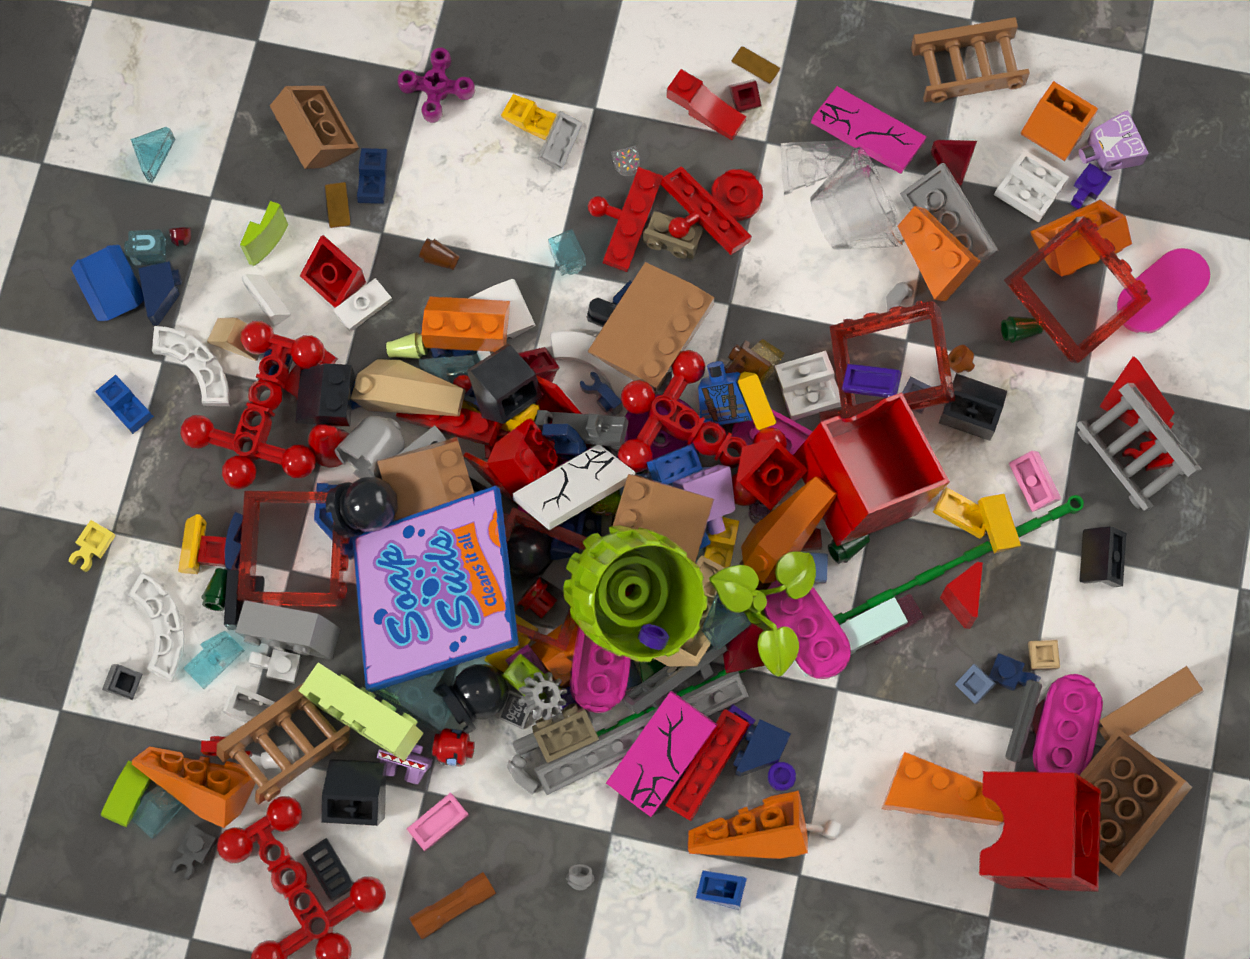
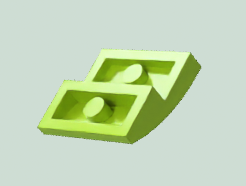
[240,201,288,266]

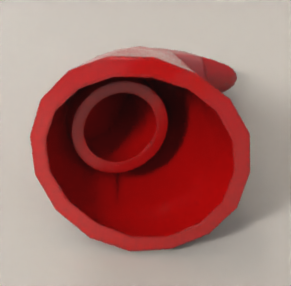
[308,424,349,468]

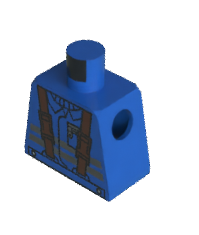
[698,361,752,426]

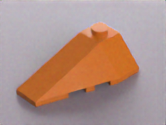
[741,476,838,583]
[132,746,256,828]
[688,791,808,859]

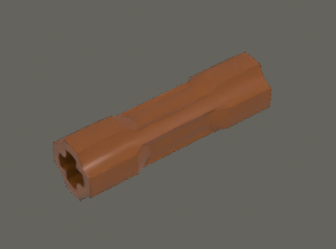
[409,872,496,940]

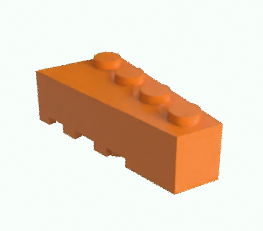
[881,752,1004,826]

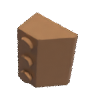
[270,86,359,169]

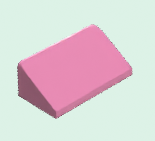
[1009,451,1061,512]

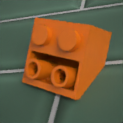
[1020,81,1098,161]

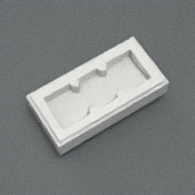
[333,278,393,332]

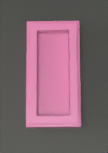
[407,792,469,851]

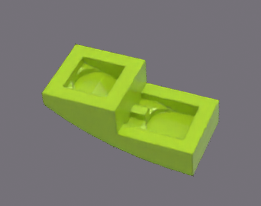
[101,760,152,828]

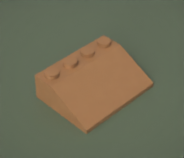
[588,262,714,394]
[377,437,474,521]
[613,474,714,593]
[1079,728,1192,877]

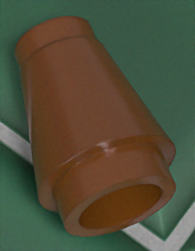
[419,238,460,271]

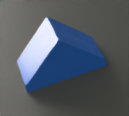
[696,871,747,910]

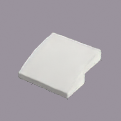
[994,150,1069,222]
[468,279,536,338]
[775,351,843,421]

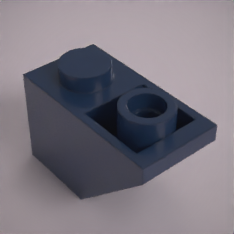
[733,719,791,777]

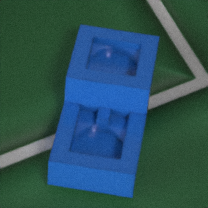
[95,374,154,434]

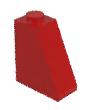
[1099,356,1175,440]

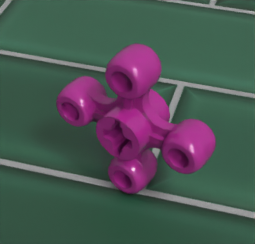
[398,47,475,123]

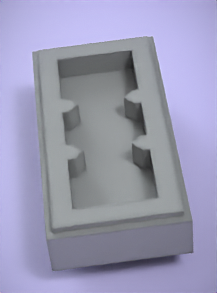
[537,111,583,171]

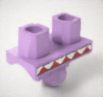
[377,744,433,784]

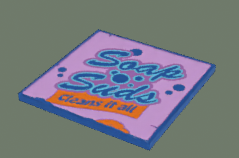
[352,486,519,692]

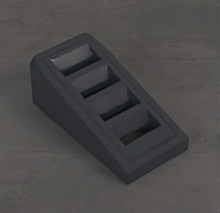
[302,838,354,902]

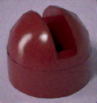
[169,227,191,247]

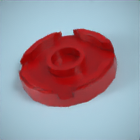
[711,169,763,221]

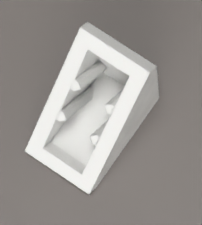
[223,684,275,723]

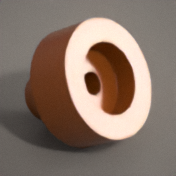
[946,345,975,373]

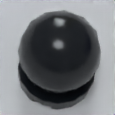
[326,477,398,538]
[506,524,551,579]
[435,664,508,735]

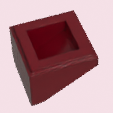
[729,79,762,112]

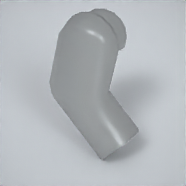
[886,282,914,320]
[507,754,541,795]

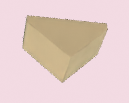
[207,318,260,361]

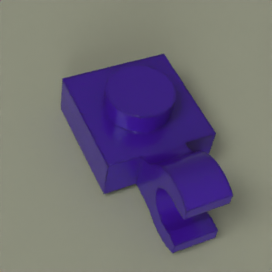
[1070,163,1112,209]

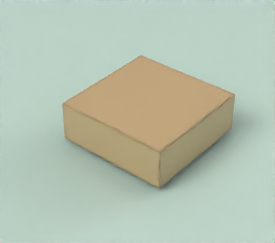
[1028,640,1060,670]

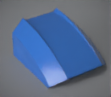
[71,245,144,321]

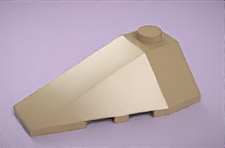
[351,359,466,416]
[654,556,724,667]

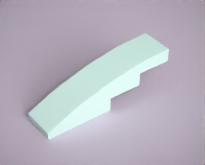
[803,597,908,677]

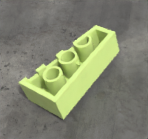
[299,663,423,761]

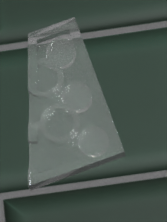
[780,140,861,195]

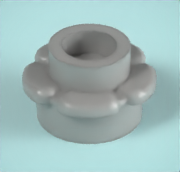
[566,864,594,890]

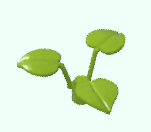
[709,551,816,677]

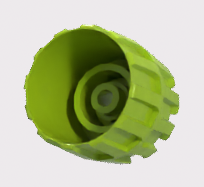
[563,525,707,662]

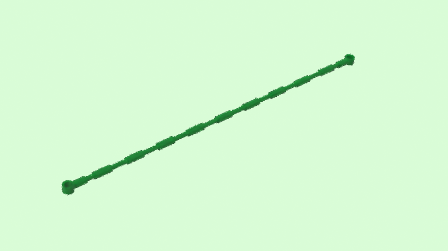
[596,495,1084,737]

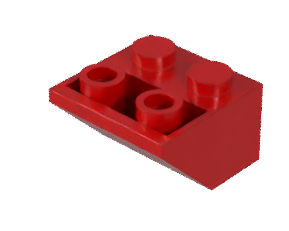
[487,418,559,497]

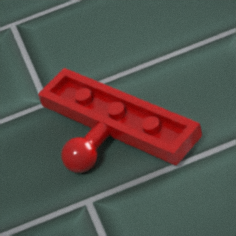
[660,166,752,255]
[588,167,663,272]
[395,375,502,447]
[665,708,750,821]

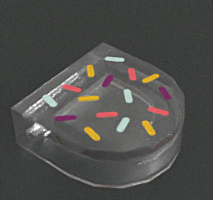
[611,145,640,176]

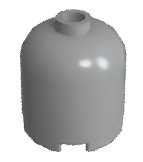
[335,416,405,479]

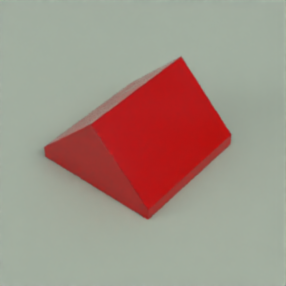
[300,235,366,308]
[736,438,808,511]
[940,562,983,629]

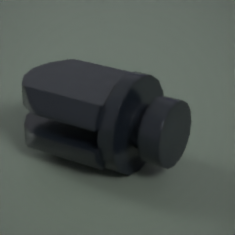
[586,298,617,327]

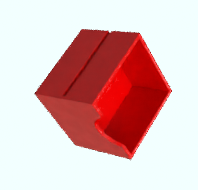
[793,392,950,546]
[979,771,1101,892]

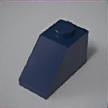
[138,261,182,326]

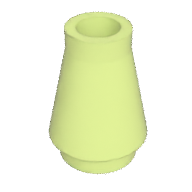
[386,332,428,359]

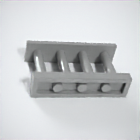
[1076,383,1202,511]

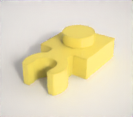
[69,520,116,572]

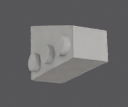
[235,600,341,660]

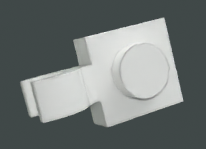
[249,649,301,684]

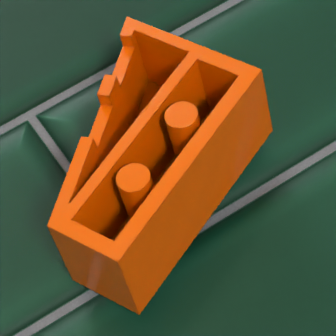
[897,206,981,302]

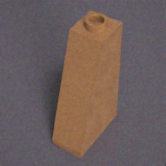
[1098,666,1204,742]

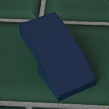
[357,148,388,204]
[542,424,588,461]
[225,512,250,570]

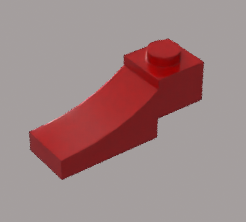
[667,69,747,141]

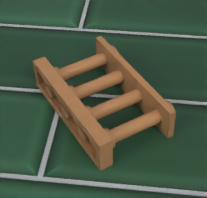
[911,17,1030,103]
[216,683,351,805]

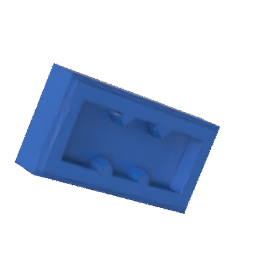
[647,444,702,484]

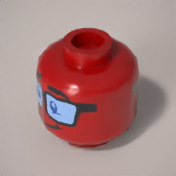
[432,728,475,767]

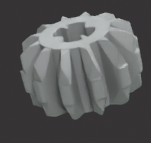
[518,672,567,720]

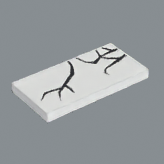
[513,445,635,530]

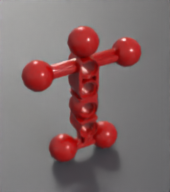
[180,321,325,489]
[618,350,787,506]
[217,796,386,959]

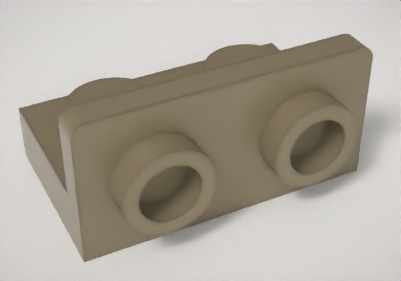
[643,211,704,259]
[532,703,599,763]

